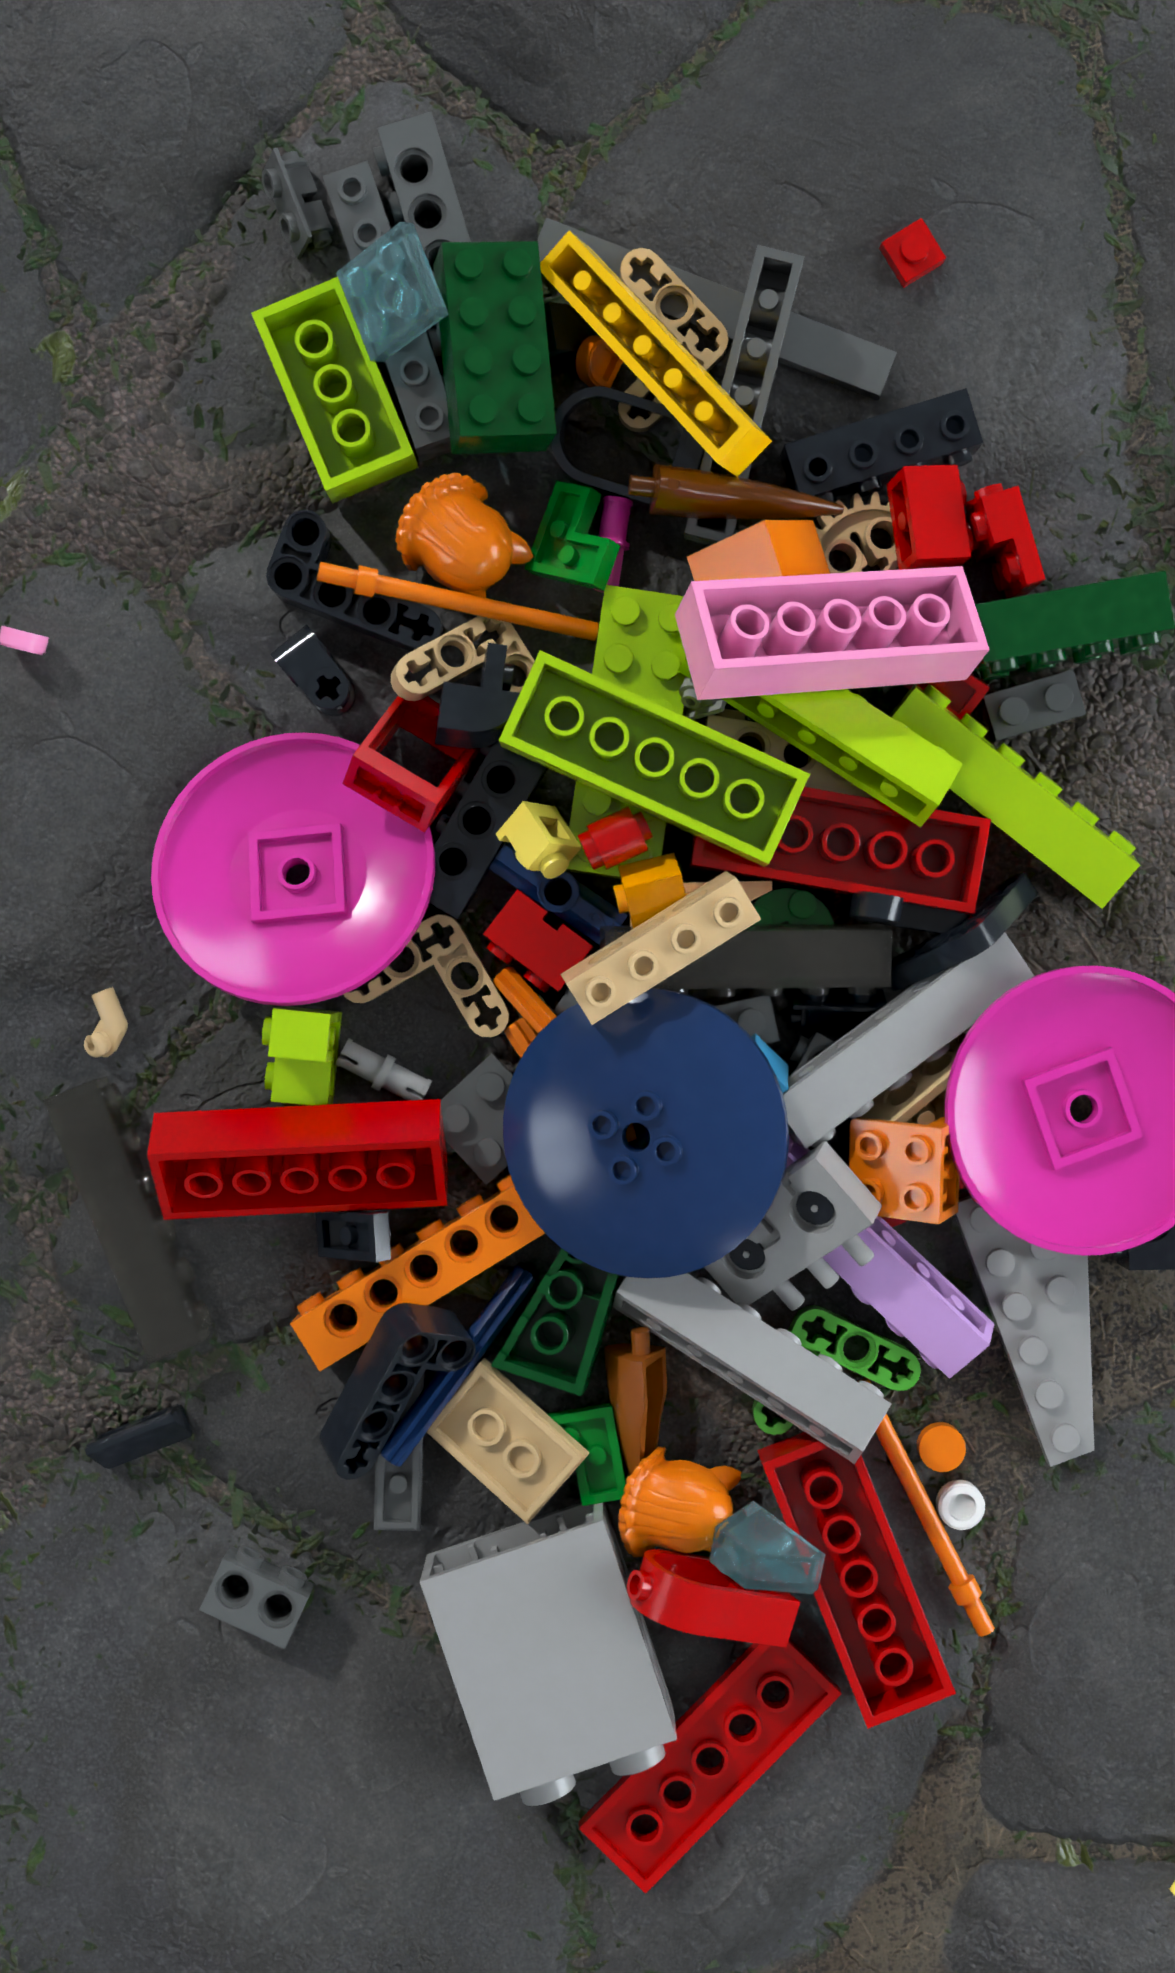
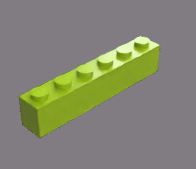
[677,655,963,828]
[889,684,1140,909]

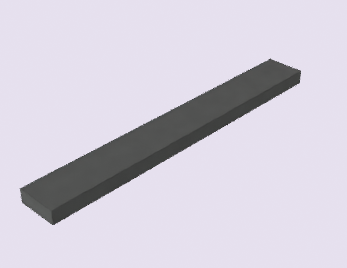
[537,218,897,401]

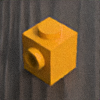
[613,853,686,929]

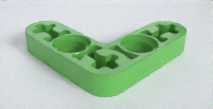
[752,1305,921,1435]

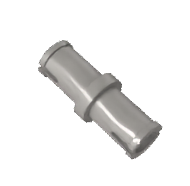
[335,1038,432,1101]

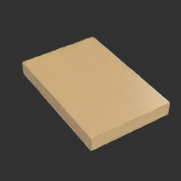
[427,1358,590,1525]

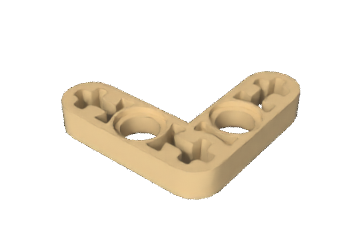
[618,248,729,432]
[391,616,535,701]
[343,914,510,1037]

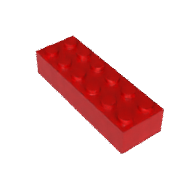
[689,787,991,914]
[147,1099,448,1220]
[757,1432,956,1729]

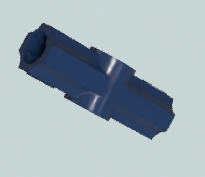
[489,842,628,948]

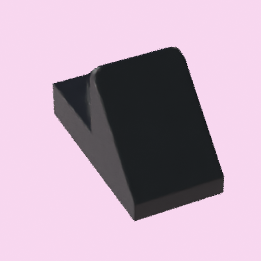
[315,1209,391,1262]

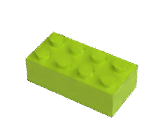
[251,276,419,504]

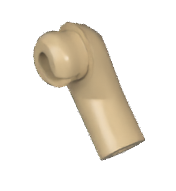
[84,987,128,1058]

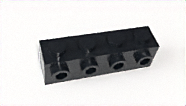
[780,388,983,503]

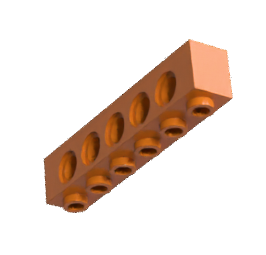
[290,1174,545,1372]

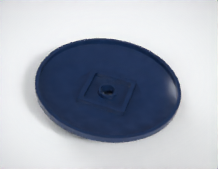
[503,988,789,1279]

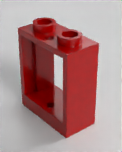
[342,696,481,833]

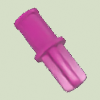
[592,496,633,593]

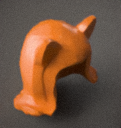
[395,473,533,598]
[618,1446,741,1558]

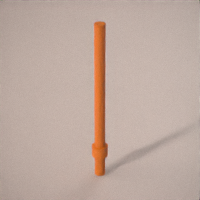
[317,562,599,641]
[857,1377,995,1637]

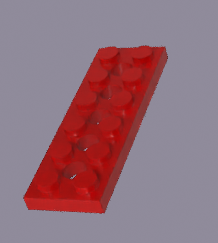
[579,1638,842,1894]

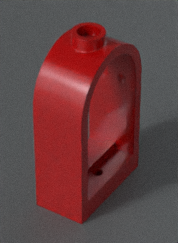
[627,1549,801,1648]

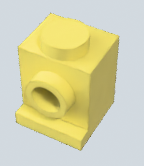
[496,801,582,879]

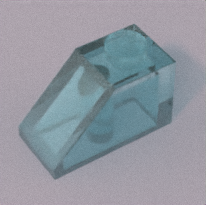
[709,1501,825,1594]

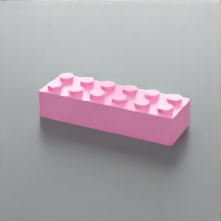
[675,566,990,700]

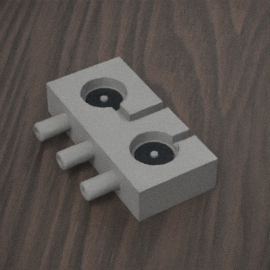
[704,1141,882,1311]

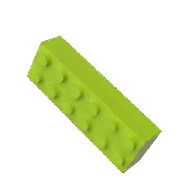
[566,585,685,879]
[499,650,810,867]

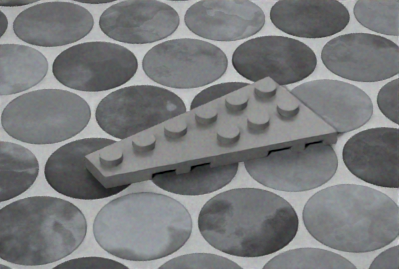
[954,1195,1094,1467]

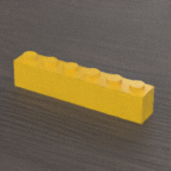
[540,230,772,477]

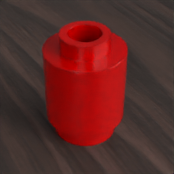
[577,806,653,870]

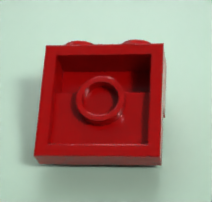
[965,483,1046,599]

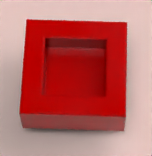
[879,218,946,288]

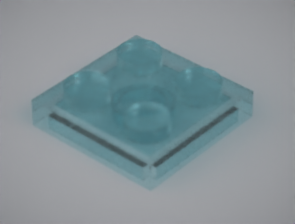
[336,222,449,362]

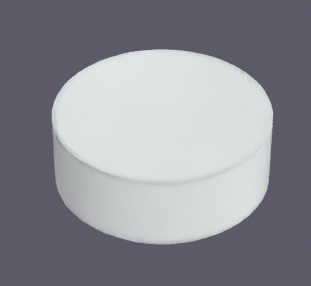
[936,1480,985,1530]

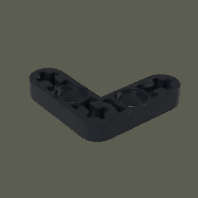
[880,872,1038,991]
[844,891,970,935]

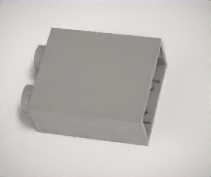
[420,1502,677,1806]

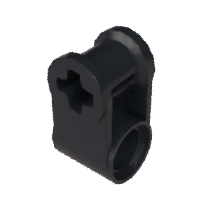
[270,624,356,717]

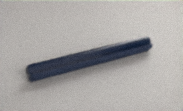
[381,1265,537,1467]

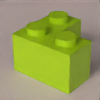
[262,1006,342,1105]

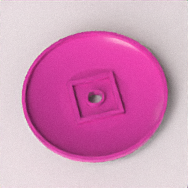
[151,732,435,1006]
[945,965,1175,1256]

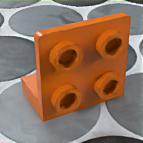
[849,1117,960,1224]

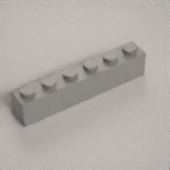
[783,932,1034,1149]
[613,1273,892,1464]

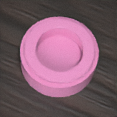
[0,626,49,655]

